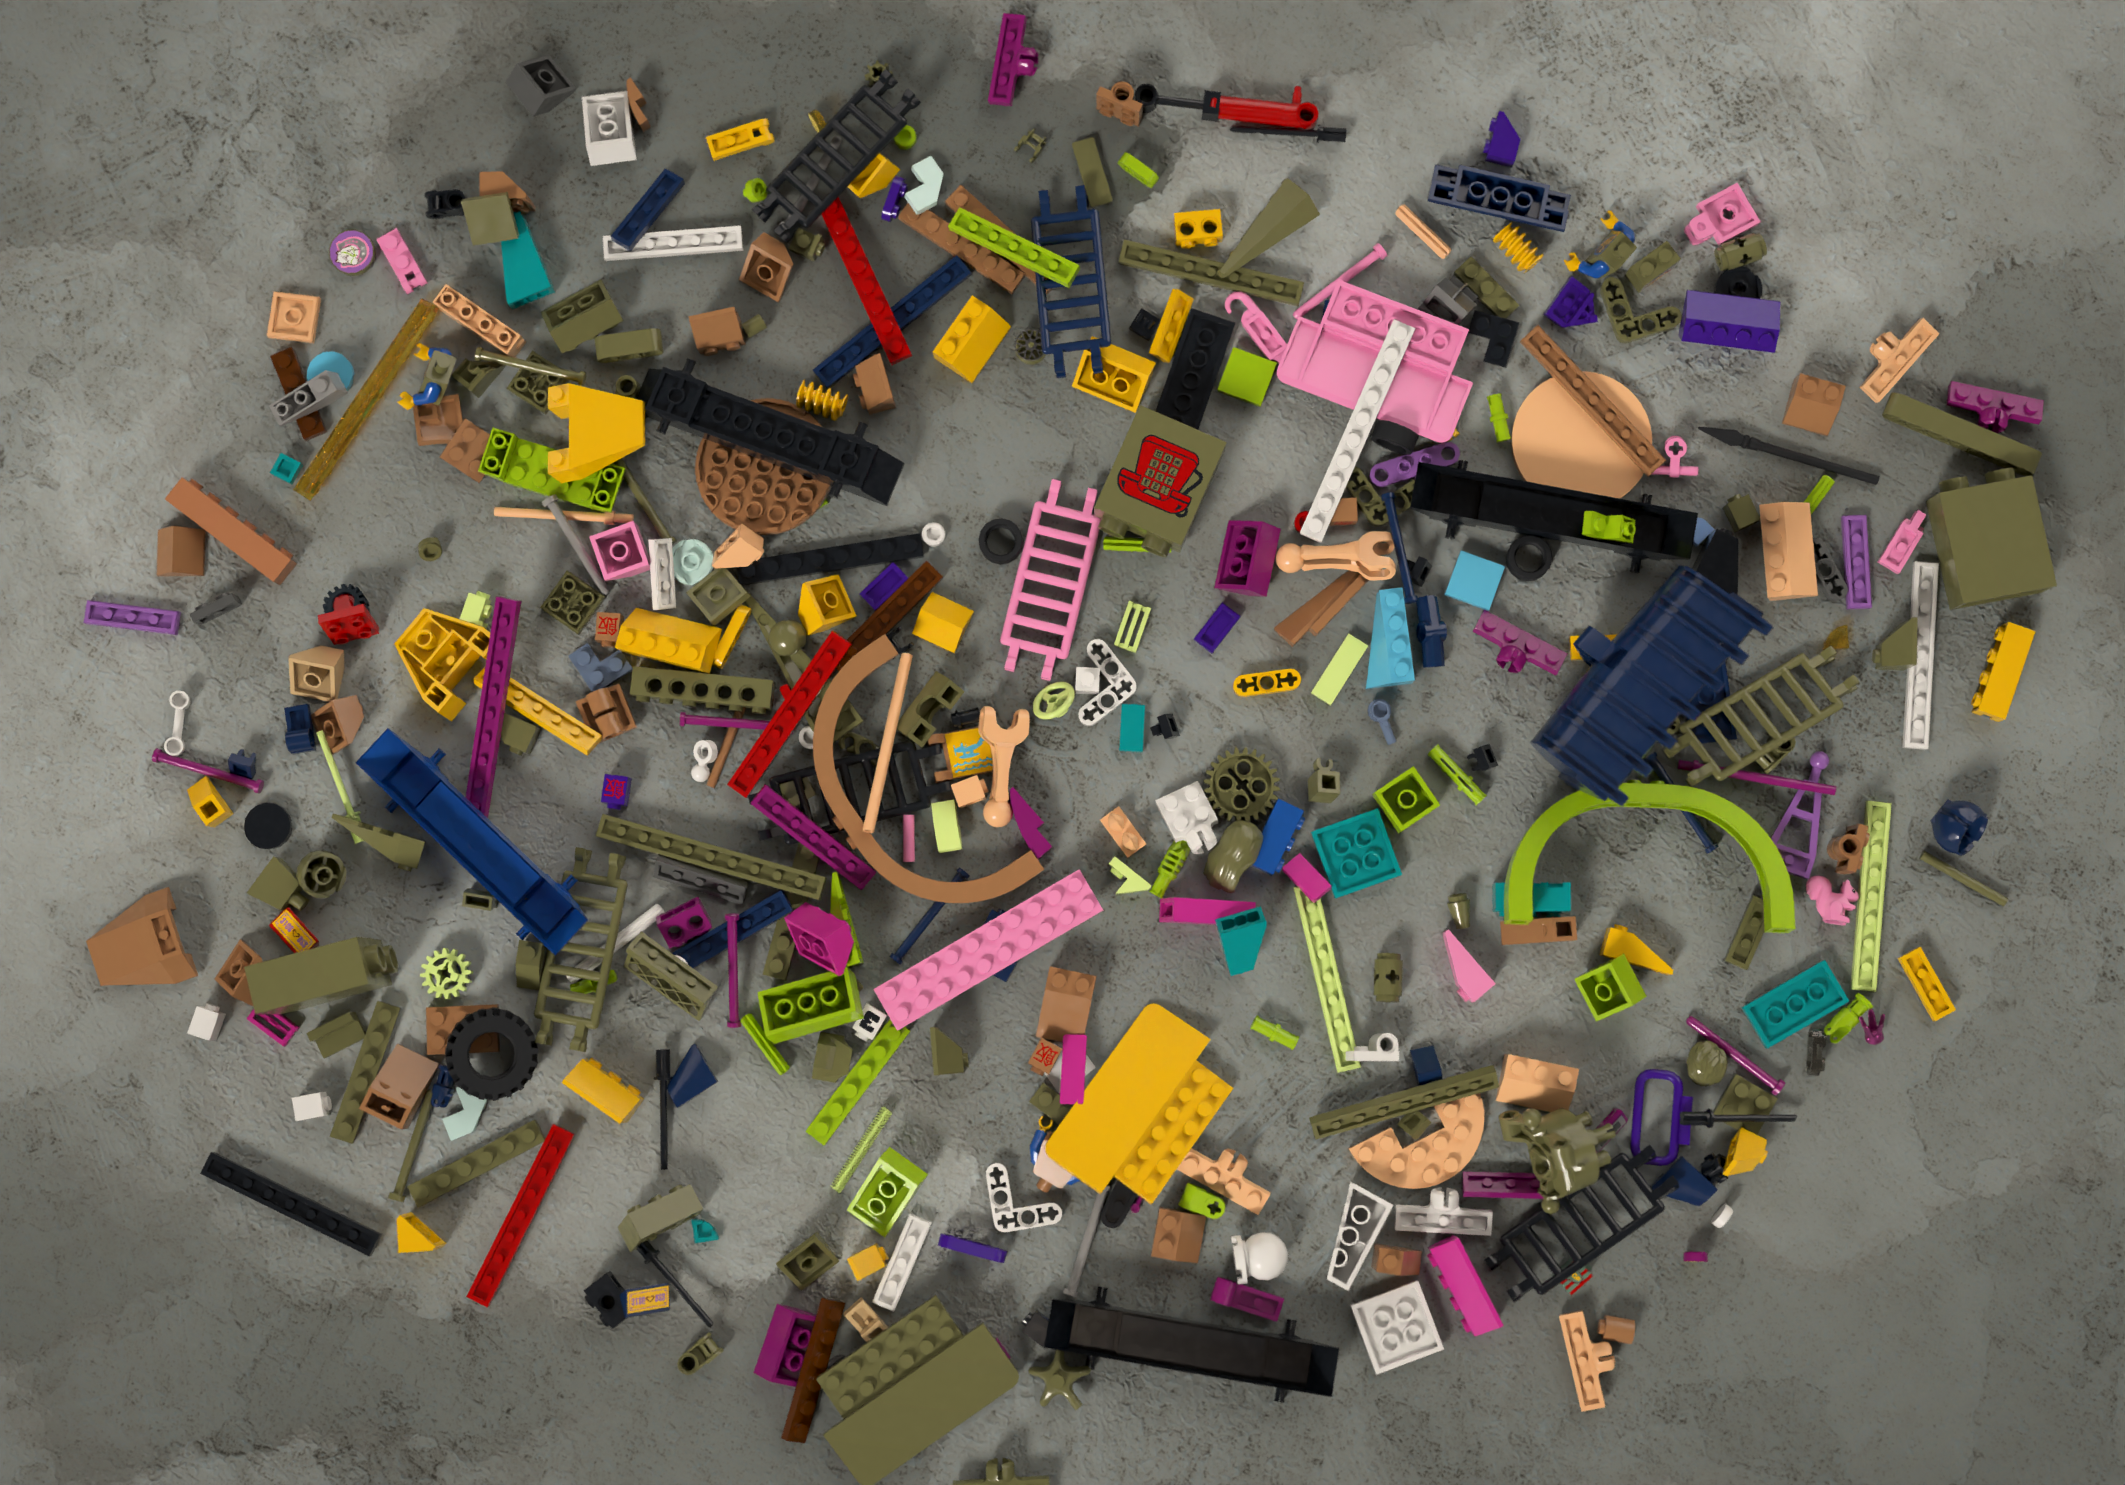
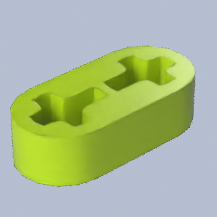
[1118,152,1159,188]

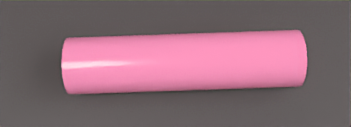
[903,815,915,862]

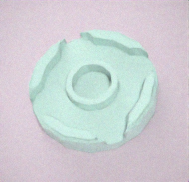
[672,539,714,586]

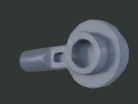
[1367,699,1397,745]

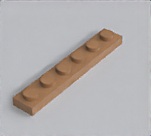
[945,185,1053,295]
[898,203,1025,294]

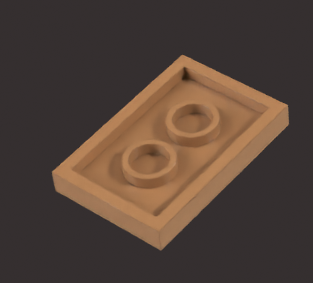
[426,1004,500,1055]

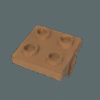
[1096,82,1143,127]
[575,684,638,743]
[1827,824,1870,875]

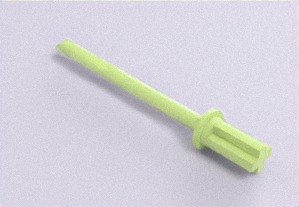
[316,730,363,844]

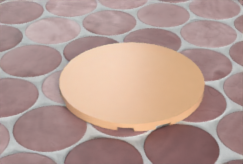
[1511,371,1652,499]

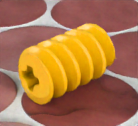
[1493,222,1544,273]
[796,379,848,421]

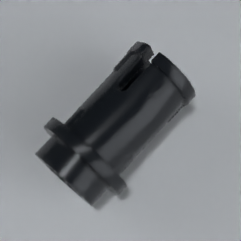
[951,707,980,729]

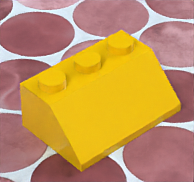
[933,295,1011,383]
[1072,336,1156,413]
[562,1057,644,1124]

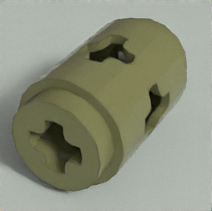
[1714,233,1767,271]
[1373,953,1403,1003]

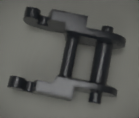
[886,626,914,659]

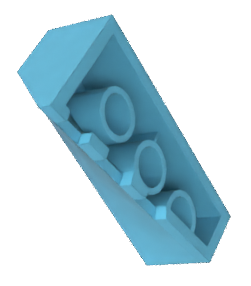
[1366,587,1415,689]

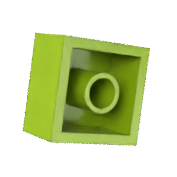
[1372,766,1440,834]
[1574,954,1647,1022]

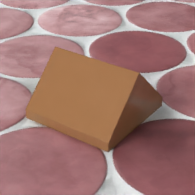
[157,526,205,576]

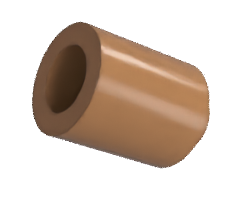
[1597,1315,1635,1344]

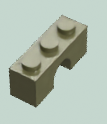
[897,671,965,747]

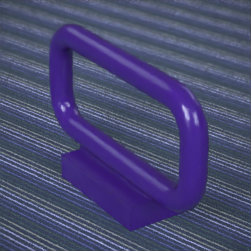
[1630,1069,1693,1166]

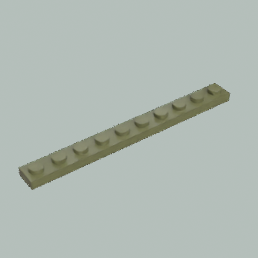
[596,814,827,900]

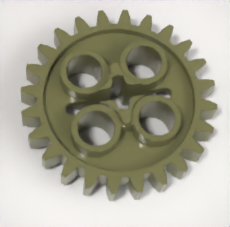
[1204,747,1280,822]

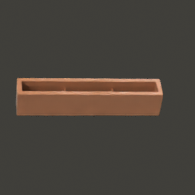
[165,477,297,585]

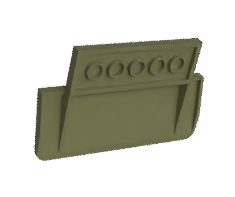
[816,1295,1019,1485]

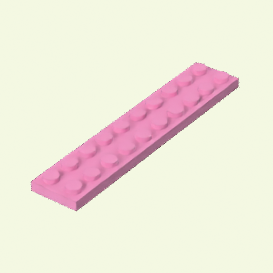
[873,869,1103,1031]

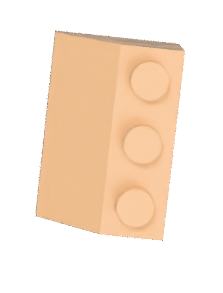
[1495,1054,1579,1112]

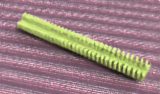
[830,1106,892,1193]

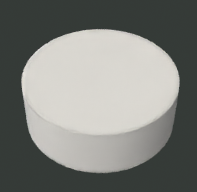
[922,522,946,547]
[799,725,814,750]
[1711,1204,1733,1228]

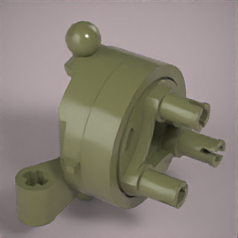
[1498,1108,1616,1214]

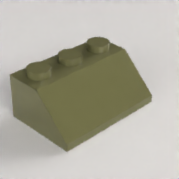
[541,279,623,354]

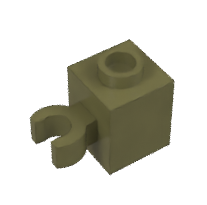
[1308,758,1340,803]

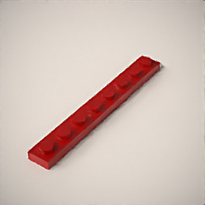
[821,197,912,366]
[727,631,852,798]
[466,1124,576,1307]

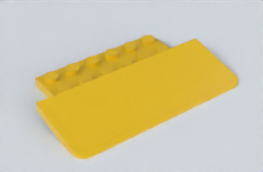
[1045,1004,1233,1204]

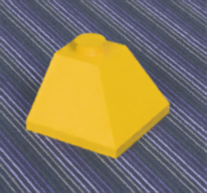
[798,574,857,636]

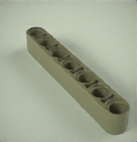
[1882,393,2042,476]

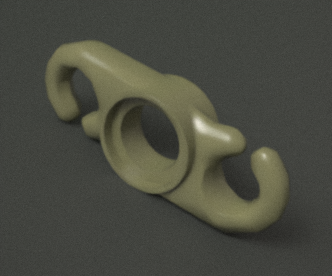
[838,731,881,766]

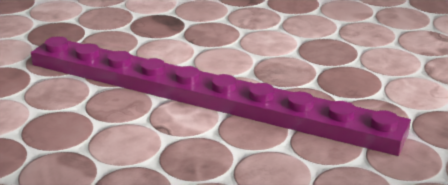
[465,596,522,818]

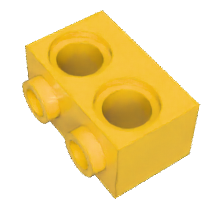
[1174,209,1223,249]

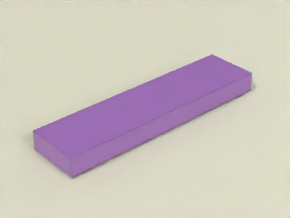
[1841,515,1872,609]
[83,600,181,635]

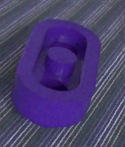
[881,176,908,222]

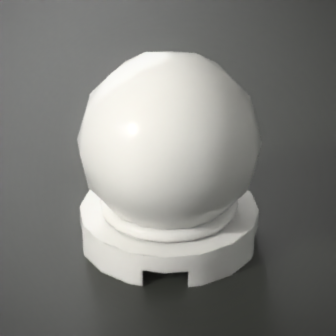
[1231,1232,1288,1284]

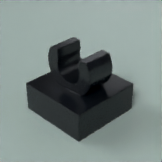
[1129,308,1161,341]
[1407,556,1432,587]
[1150,714,1180,739]
[1467,744,1498,771]

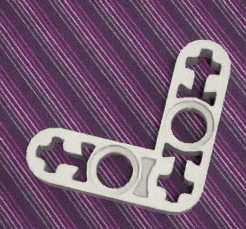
[1078,639,1136,726]
[986,1163,1062,1232]

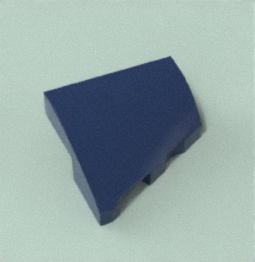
[667,1043,718,1108]
[1650,1156,1718,1206]

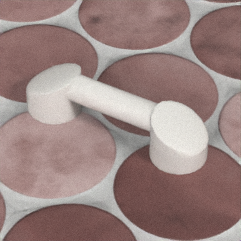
[164,691,191,756]

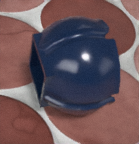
[1930,799,1988,856]

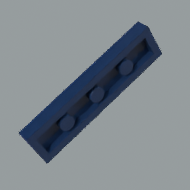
[611,168,685,252]

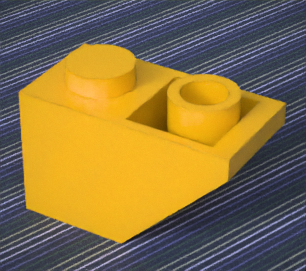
[187,776,234,828]

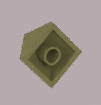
[776,1231,839,1291]

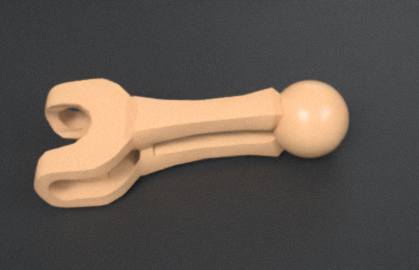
[1275,531,1396,581]
[978,706,1030,827]

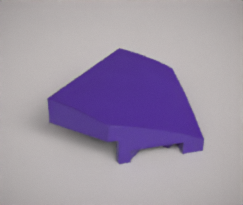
[1543,276,1598,328]

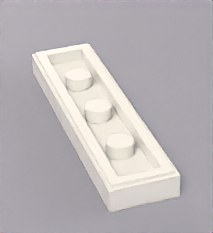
[872,1213,932,1312]

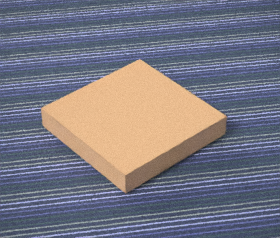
[267,291,321,343]

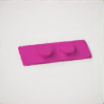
[1060,1035,1087,1104]

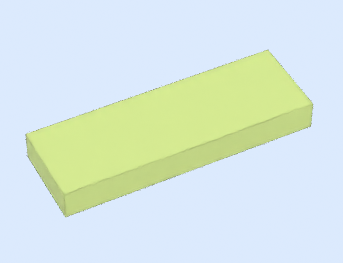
[1311,633,1368,706]

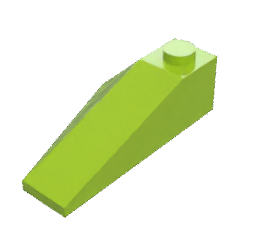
[830,872,864,968]

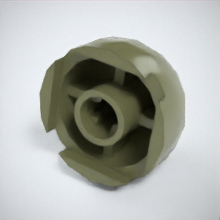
[296,850,347,898]

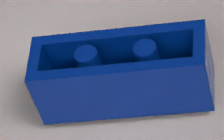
[1251,798,1305,876]

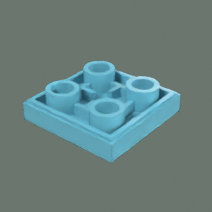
[1444,550,1505,611]

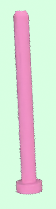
[1293,243,1387,319]

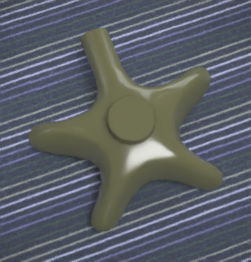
[1028,1350,1091,1410]

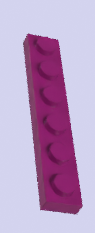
[751,784,876,890]

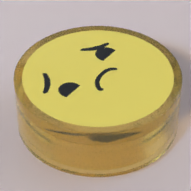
[808,109,826,132]

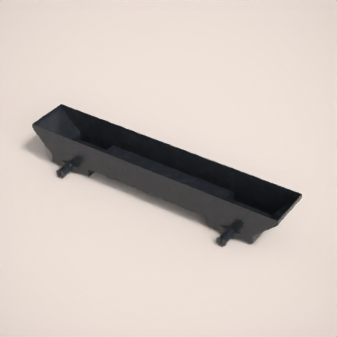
[636,358,904,506]
[1410,460,1698,573]
[1044,1286,1339,1403]

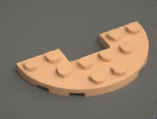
[1348,1093,1484,1189]

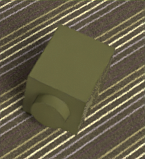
[1723,494,1761,533]

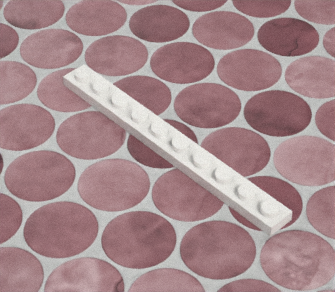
[1300,319,1415,543]

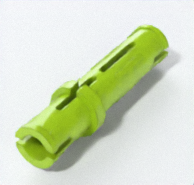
[1427,744,1487,806]

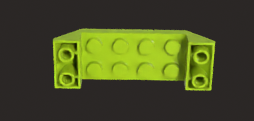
[478,428,626,513]

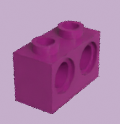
[656,896,712,948]

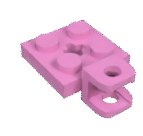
[1684,183,1760,246]

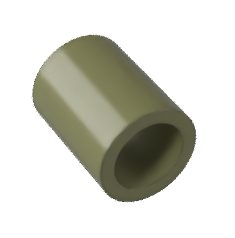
[741,314,767,338]

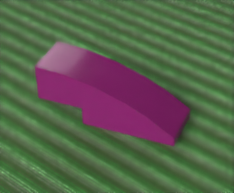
[1010,787,1052,860]

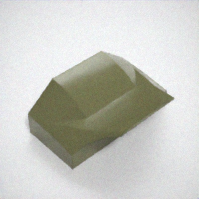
[812,1032,853,1083]

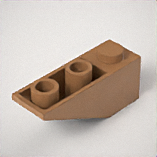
[1500,916,1577,945]

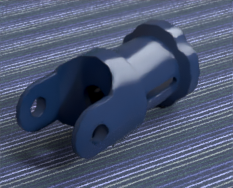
[431,1064,455,1108]

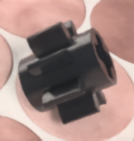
[1701,1152,1729,1184]

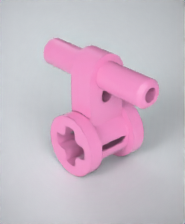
[1651,436,1698,478]

